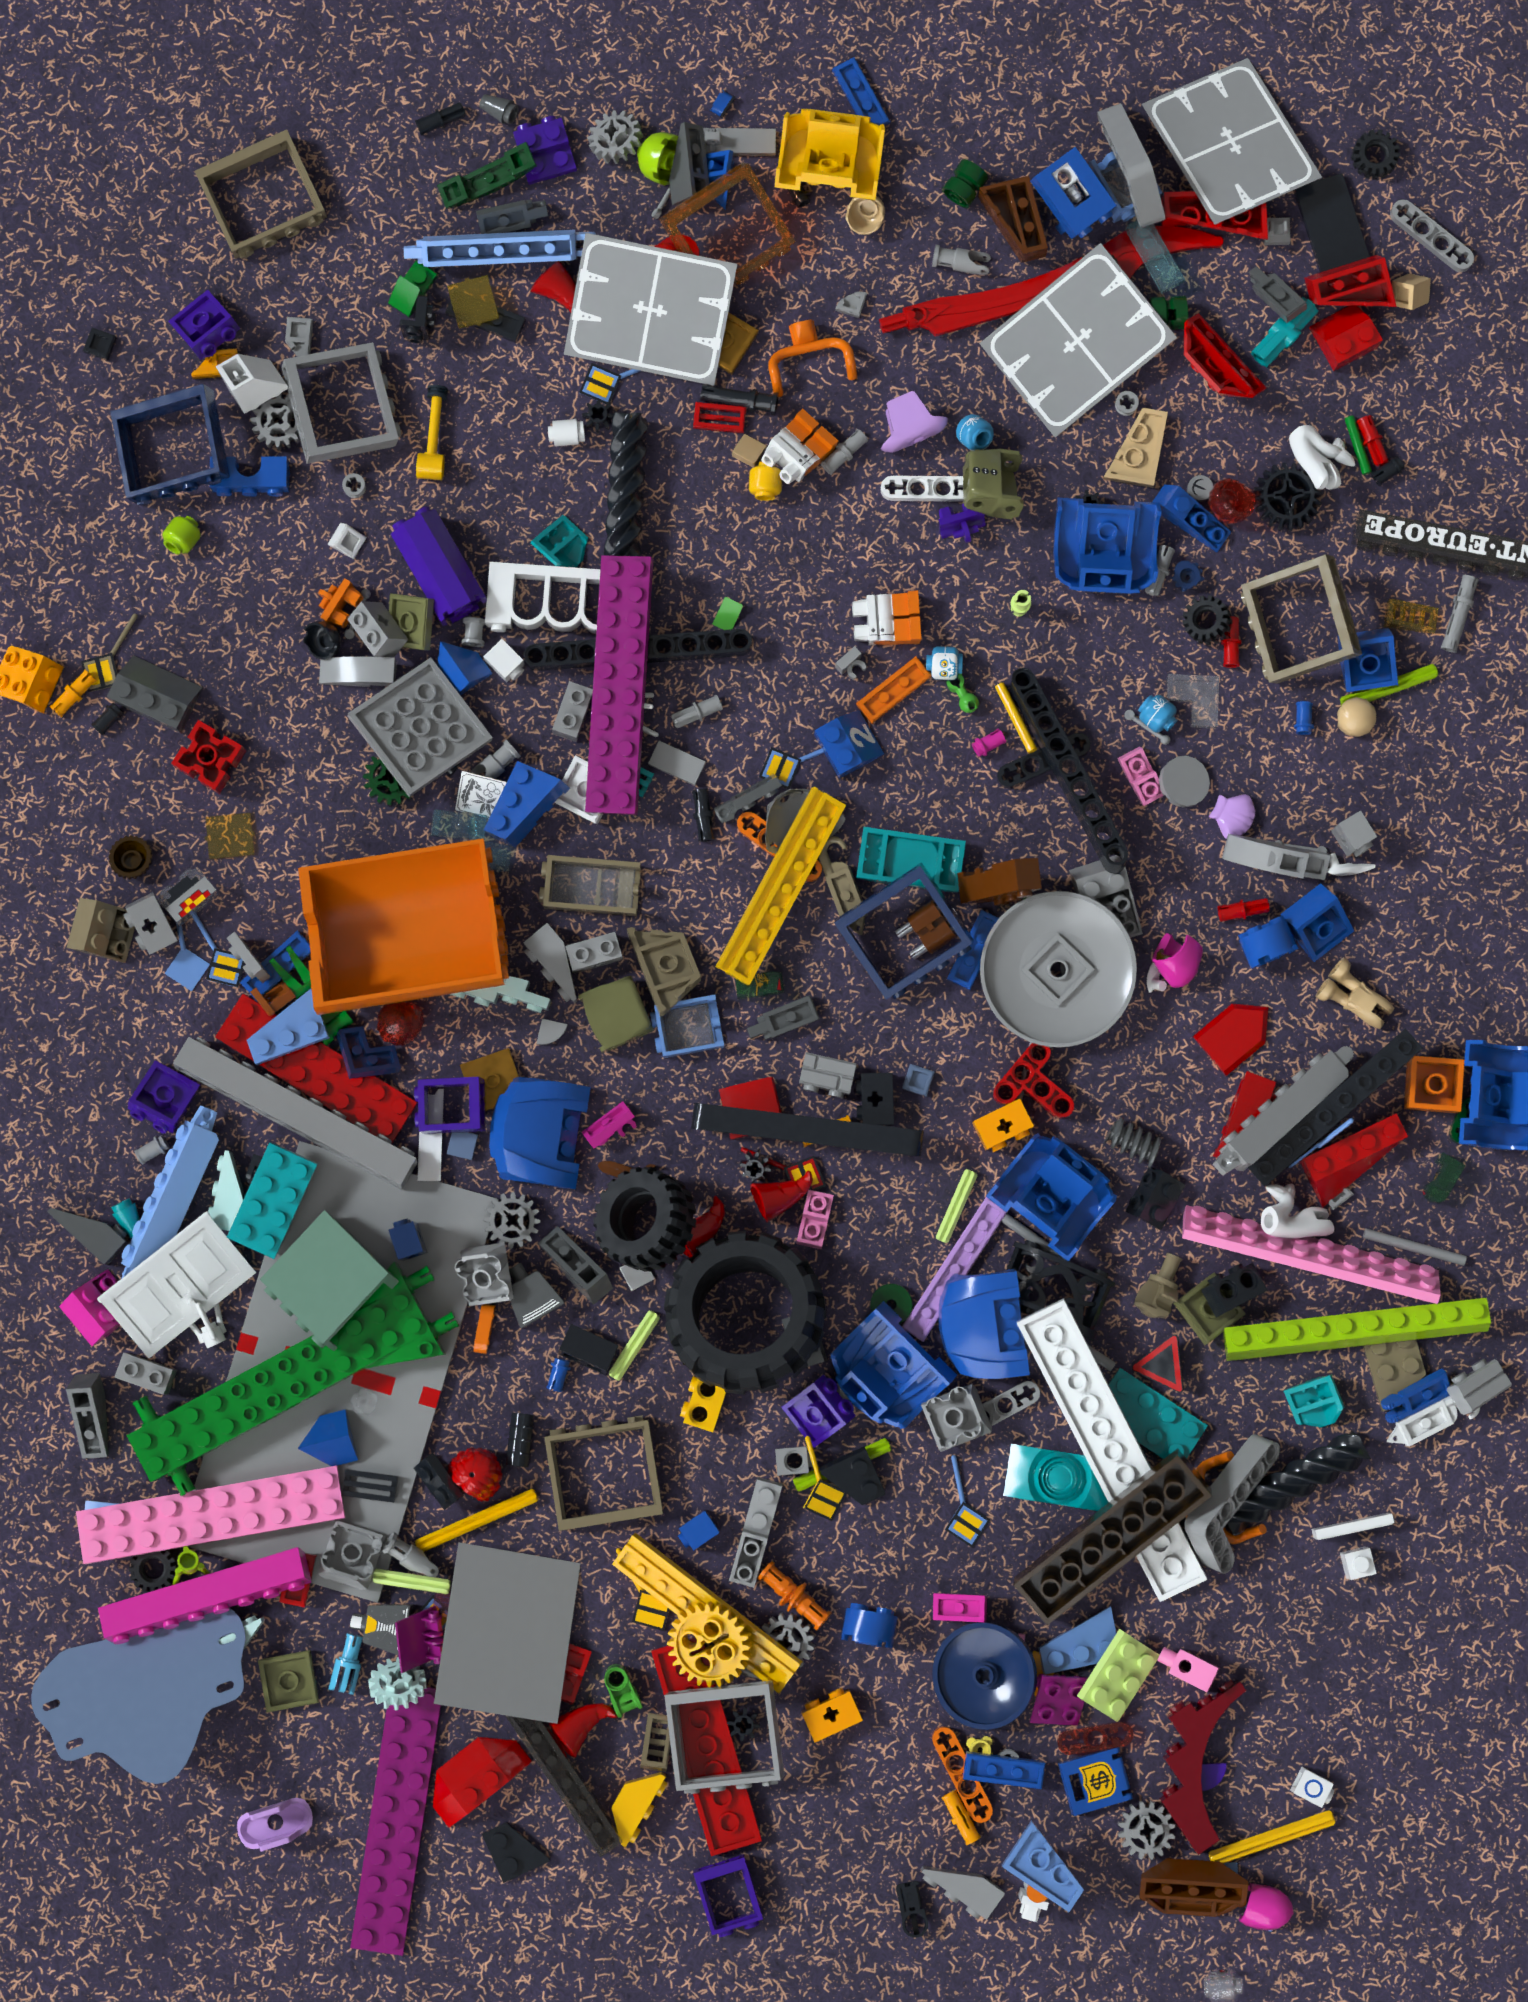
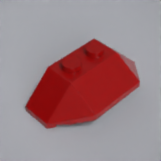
[1184,313,1266,398]
[433,1737,532,1827]

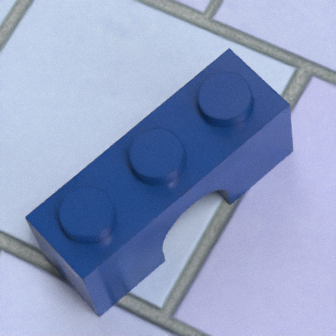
[209,456,290,496]

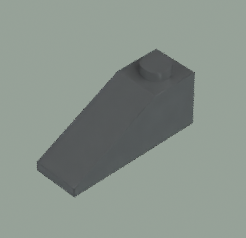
[669,122,711,208]
[47,1208,129,1265]
[538,1226,613,1305]
[66,1373,109,1459]

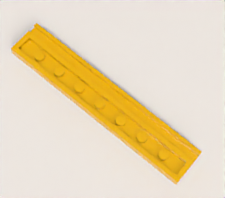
[715,787,846,985]
[612,1532,803,1693]

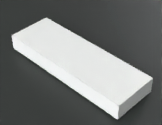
[1312,1513,1394,1540]

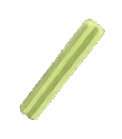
[936,1169,977,1243]
[609,1310,660,1381]
[373,1569,451,1594]

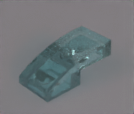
[430,809,487,840]

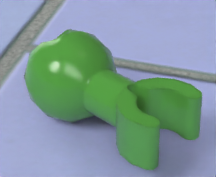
[946,674,979,713]

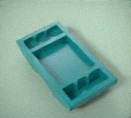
[856,827,966,892]
[1003,1444,1109,1511]

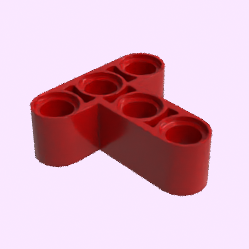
[993,1041,1074,1119]

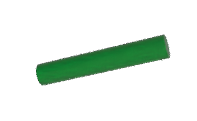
[1344,415,1372,475]

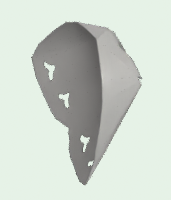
[765,789,845,854]

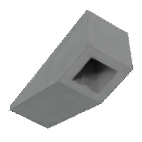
[523,923,578,1004]
[921,1866,1005,1920]

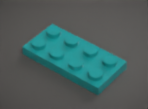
[226,1142,318,1259]
[1108,1368,1208,1459]

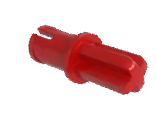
[1356,415,1388,466]
[1221,616,1241,668]
[1217,898,1270,922]

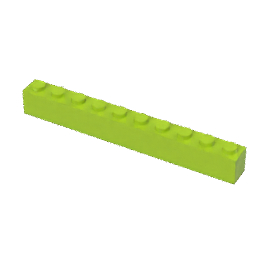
[1223,1298,1491,1361]

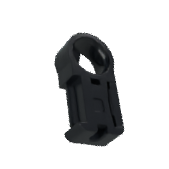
[896,1881,928,1938]

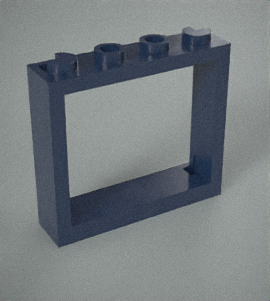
[110,384,230,505]
[834,862,974,1000]

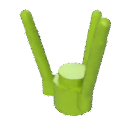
[172,1546,211,1585]

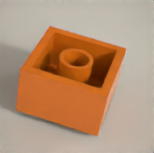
[1404,1056,1464,1113]

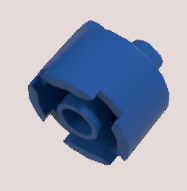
[1238,916,1299,969]
[841,1603,898,1649]

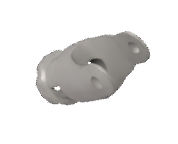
[932,245,991,275]
[469,740,521,779]
[381,1532,439,1577]

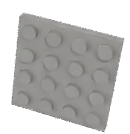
[347,658,493,797]

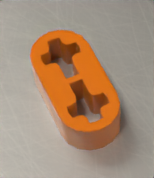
[473,1304,496,1354]

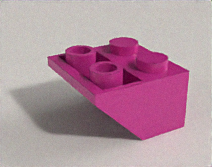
[59,1269,121,1346]

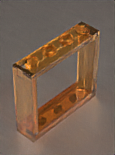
[659,162,795,285]

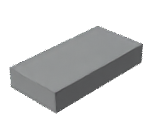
[648,741,706,786]

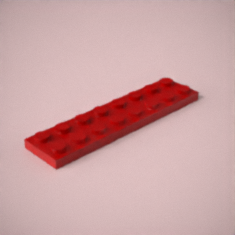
[215,994,418,1145]
[651,1637,762,1856]

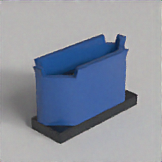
[709,90,735,119]

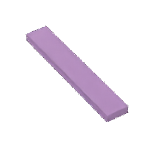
[902,1197,1008,1342]

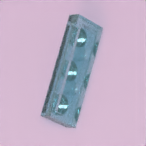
[1125,220,1185,294]

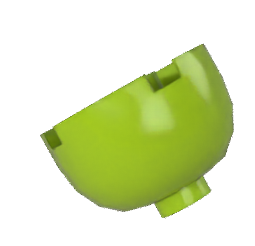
[637,132,678,186]

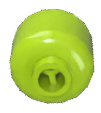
[162,516,201,555]

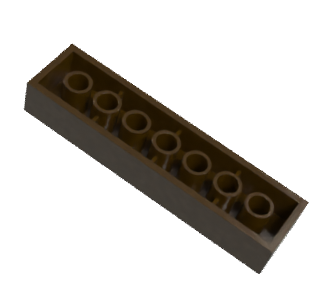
[1013,1448,1212,1625]

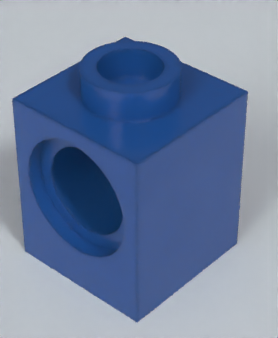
[678,1510,720,1551]

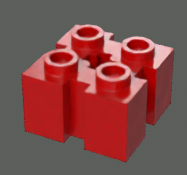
[171,720,246,795]

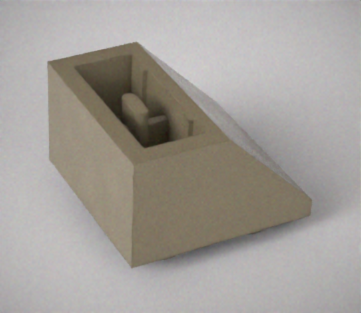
[66,898,135,963]

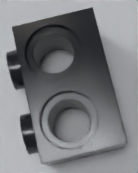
[1201,1263,1268,1318]

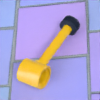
[416,385,448,480]

